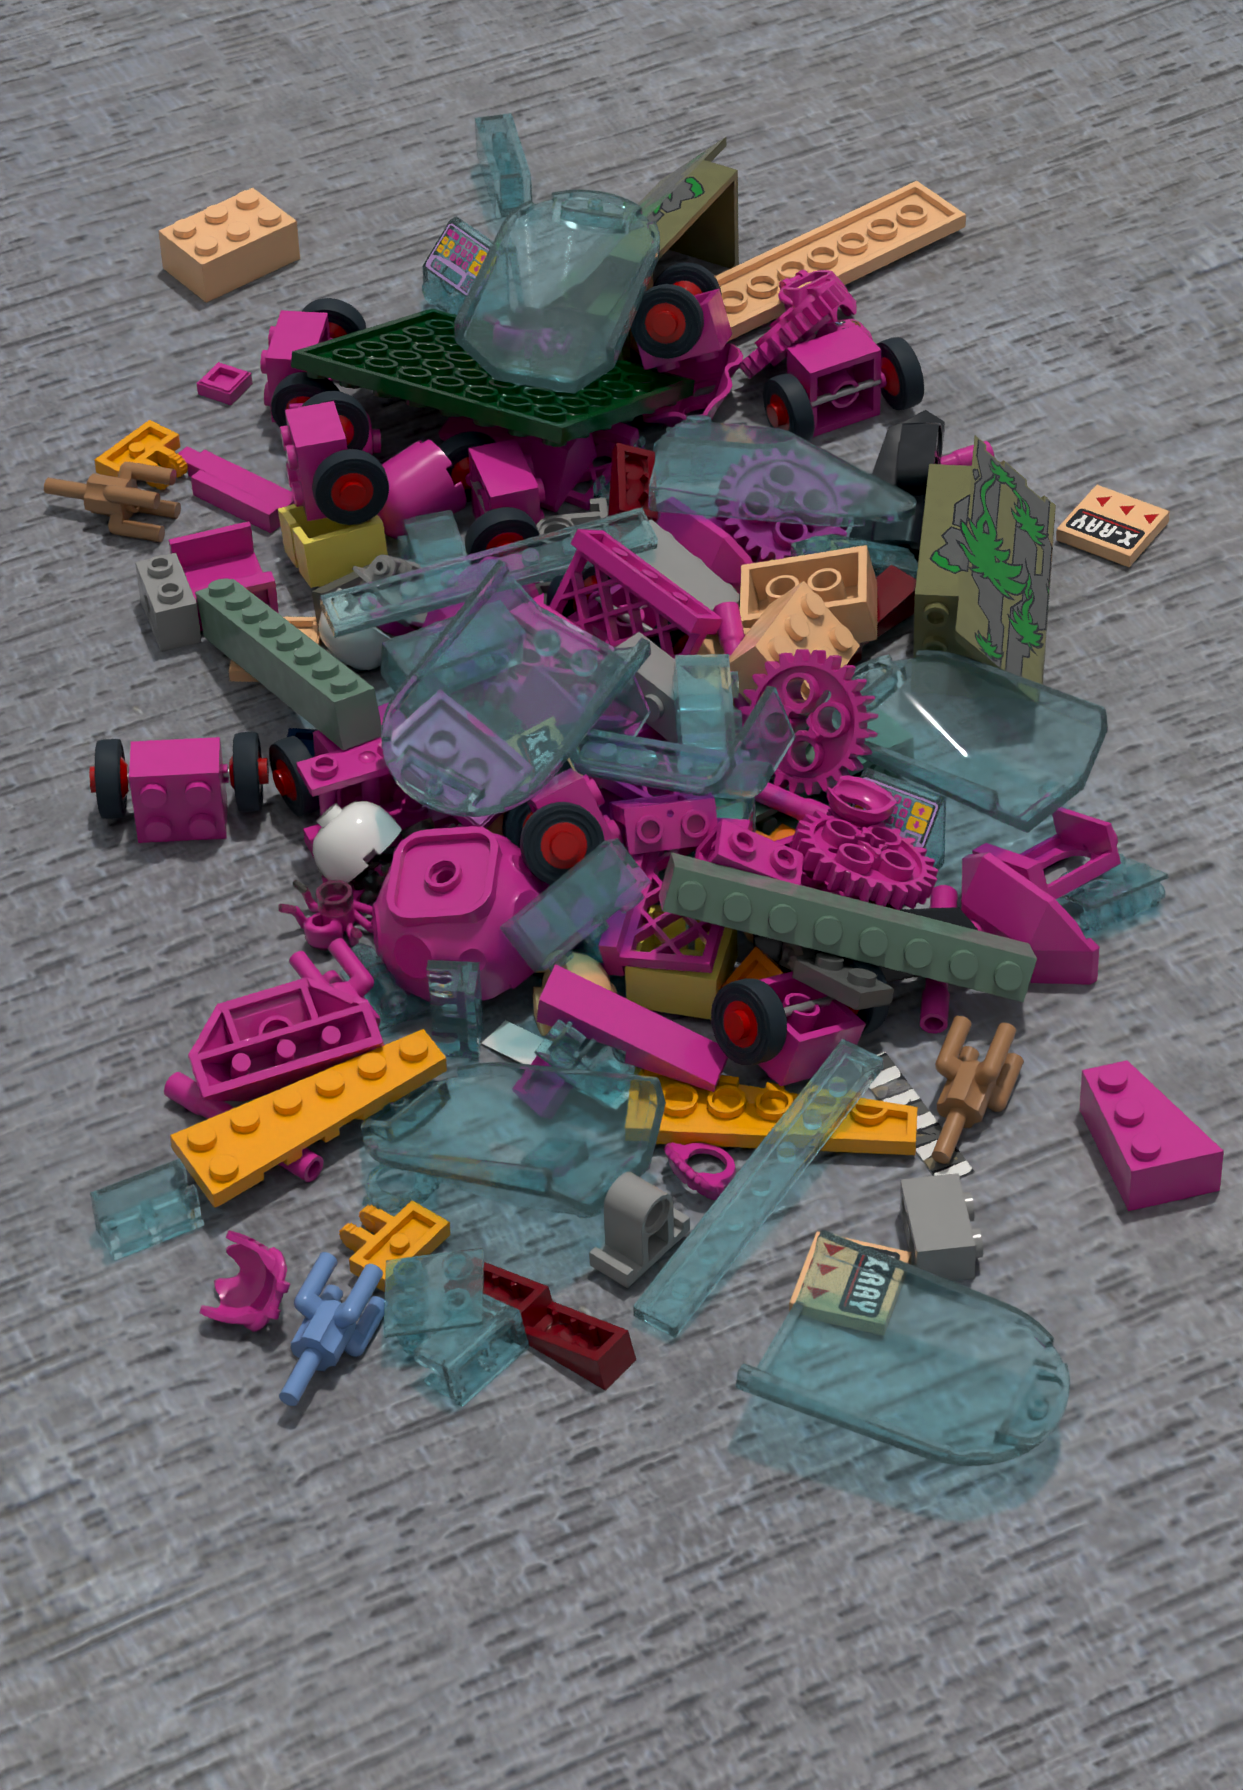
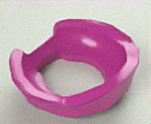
[827,775,897,826]

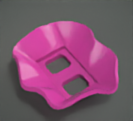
[642,344,743,431]

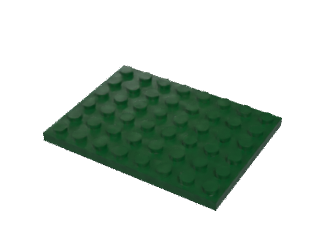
[291,308,695,447]

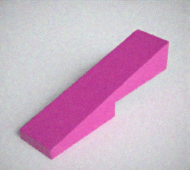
[537,964,728,1092]

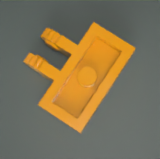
[94,420,188,490]
[339,1200,451,1294]

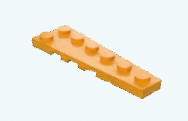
[170,1029,447,1208]
[627,1066,918,1155]

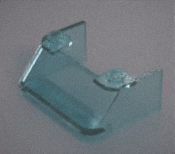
[568,662,796,800]

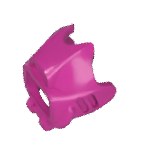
[778,269,857,324]
[199,1230,290,1332]

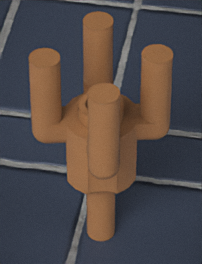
[44,462,181,542]
[932,1016,1024,1164]

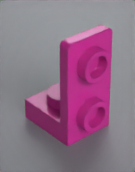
[695,819,804,885]

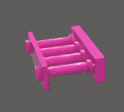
[296,735,462,860]

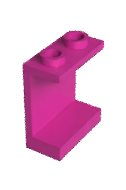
[169,521,279,631]

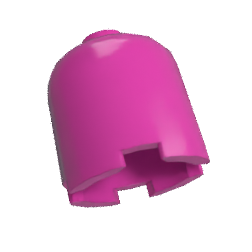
[377,439,466,540]

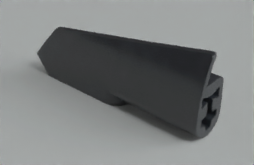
[845,410,945,564]

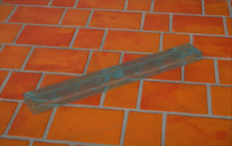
[320,507,658,638]
[633,1039,883,1338]

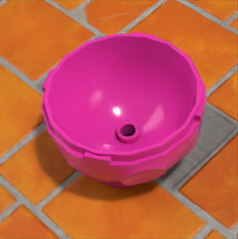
[372,826,556,1006]

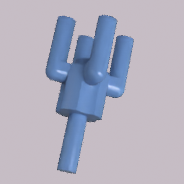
[279,1252,388,1406]

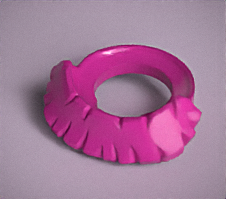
[664,1142,736,1200]

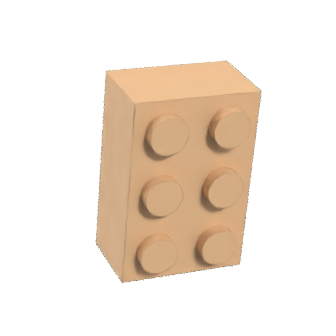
[158,188,300,303]
[740,545,877,644]
[720,581,860,734]

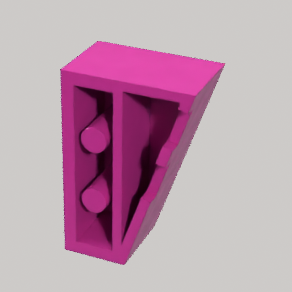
[1079,1060,1224,1211]

